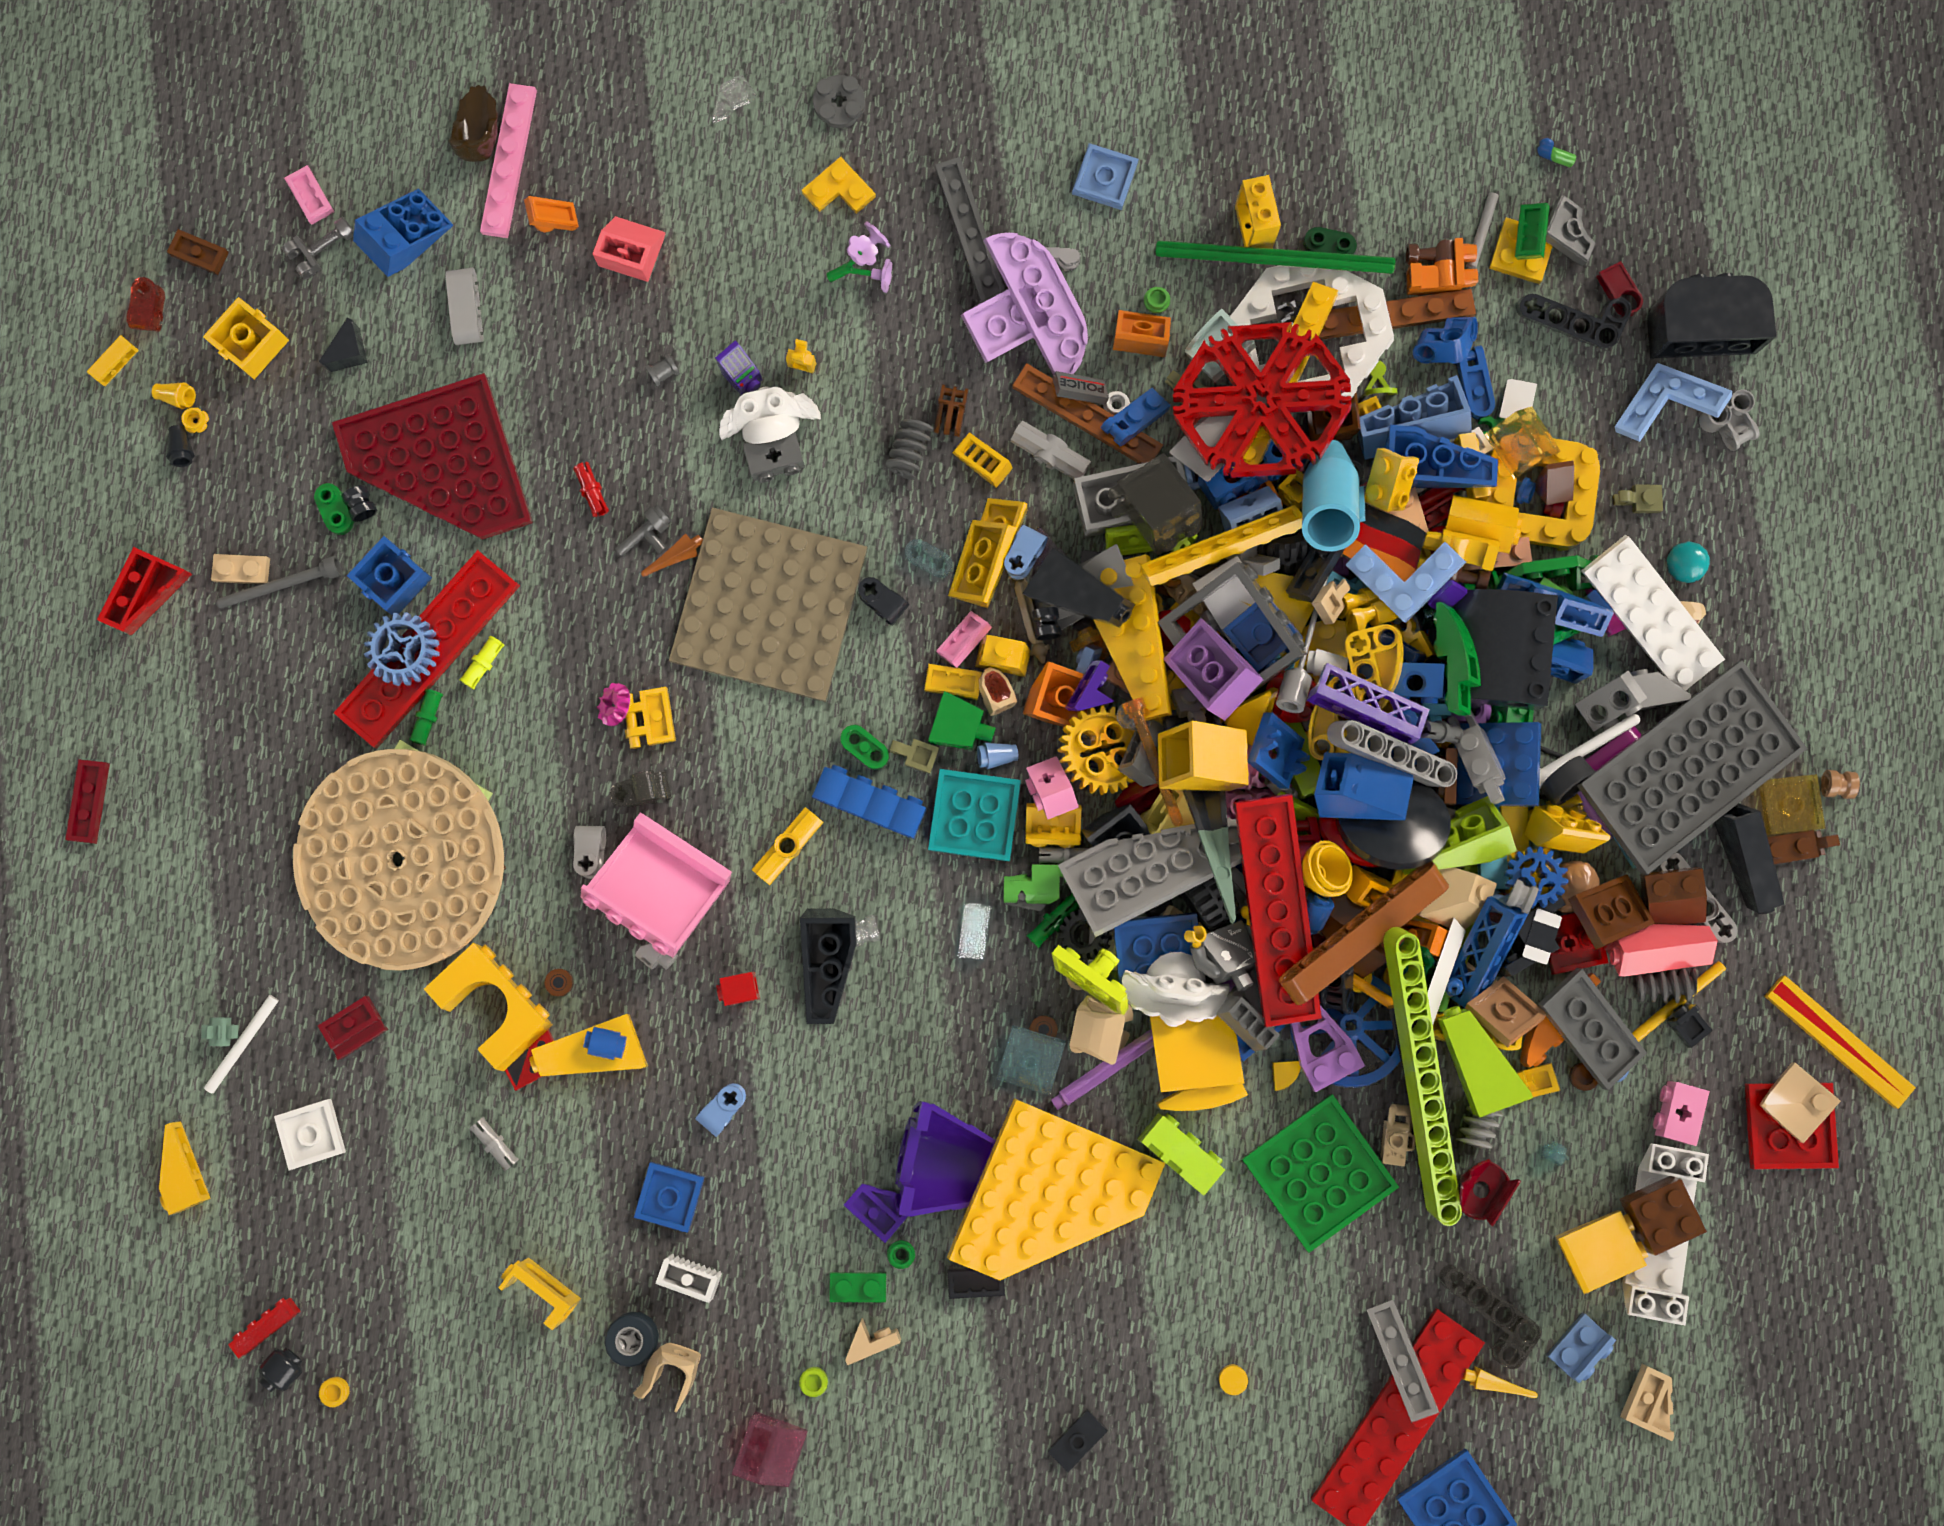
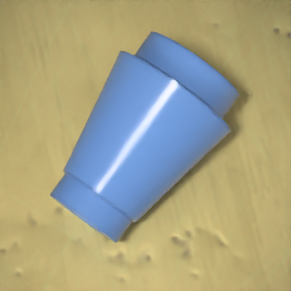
[977,742,1018,770]

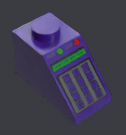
[715,340,763,396]

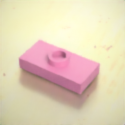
[284,165,334,225]
[936,611,992,668]

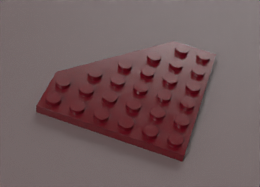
[332,373,533,540]

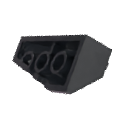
[1082,804,1173,917]
[800,908,857,1024]

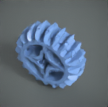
[364,612,440,686]

